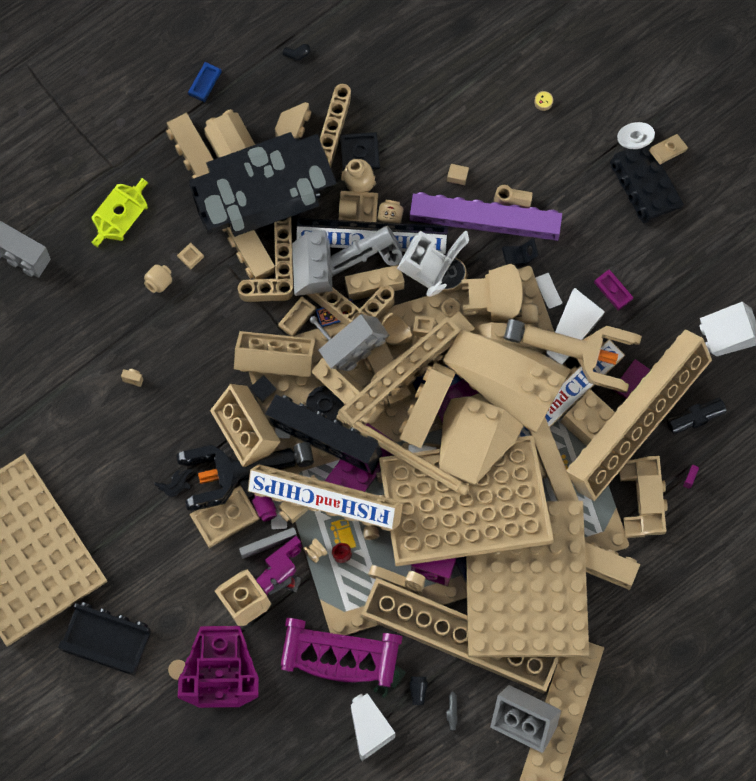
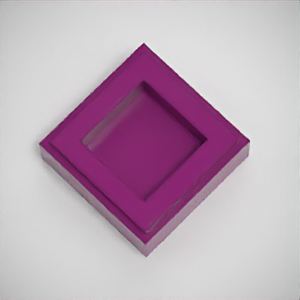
[683,465,699,489]

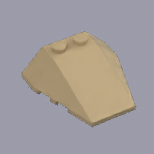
[439,397,523,485]

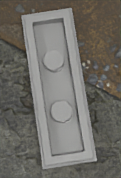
[239,528,297,559]

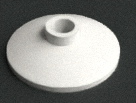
[617,122,655,149]

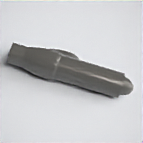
[447,691,457,731]

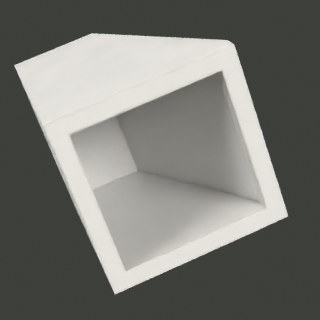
[699,302,756,356]
[351,693,395,761]

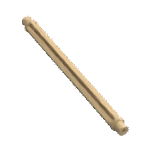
[336,414,469,495]

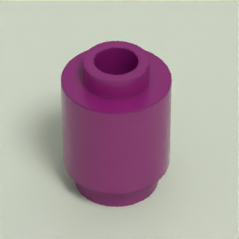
[252,495,277,522]

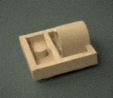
[339,191,378,222]

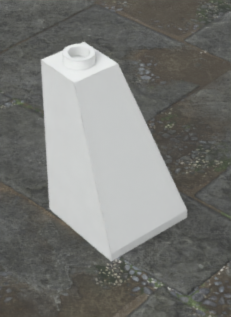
[546,288,604,365]

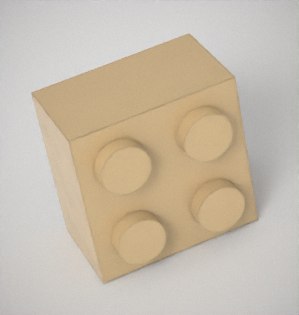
[560,389,615,446]

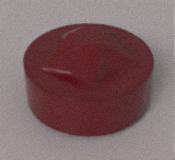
[332,543,352,563]

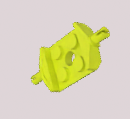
[91,178,148,247]

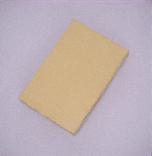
[190,485,260,548]

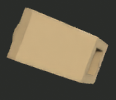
[275,102,311,138]

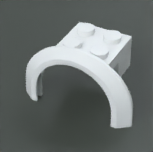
[397,231,469,297]

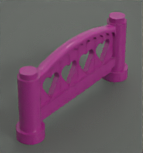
[281,618,403,687]

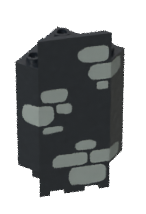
[189,132,336,237]

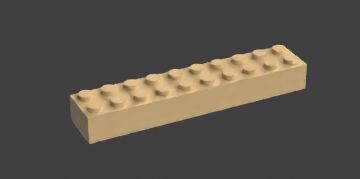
[566,329,712,501]
[360,578,560,694]

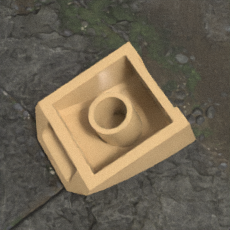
[215,569,271,626]

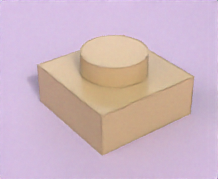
[121,369,143,387]

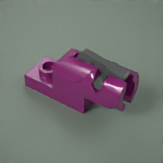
[256,536,302,595]

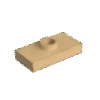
[649,134,688,165]
[278,297,317,337]

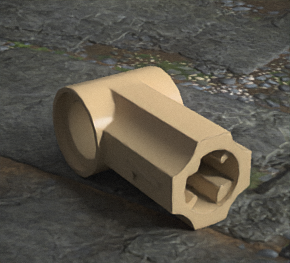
[494,185,532,209]

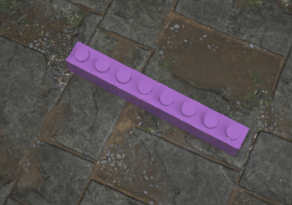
[410,192,562,241]

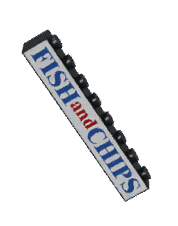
[296,218,448,255]

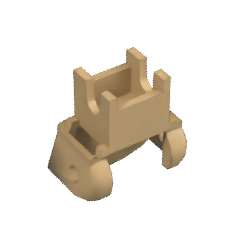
[462,264,523,323]

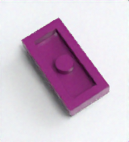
[594,270,633,311]

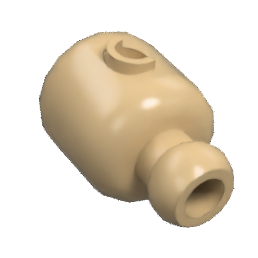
[341,159,376,192]

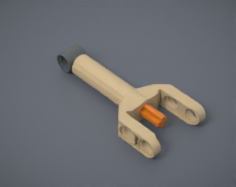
[504,319,642,392]

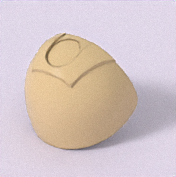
[382,312,413,346]

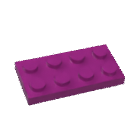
[325,423,396,492]

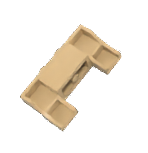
[619,456,667,538]

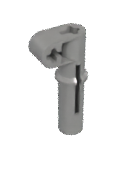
[331,226,402,277]

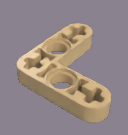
[368,565,425,595]

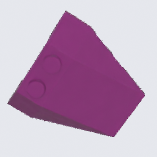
[178,626,259,708]

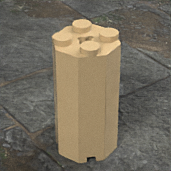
[204,109,255,158]

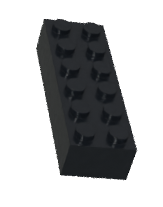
[265,394,383,474]

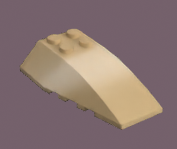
[442,330,571,433]

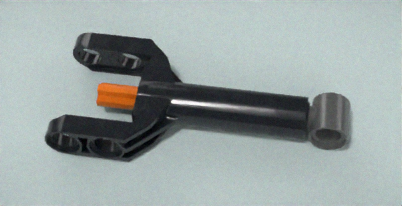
[176,442,314,511]

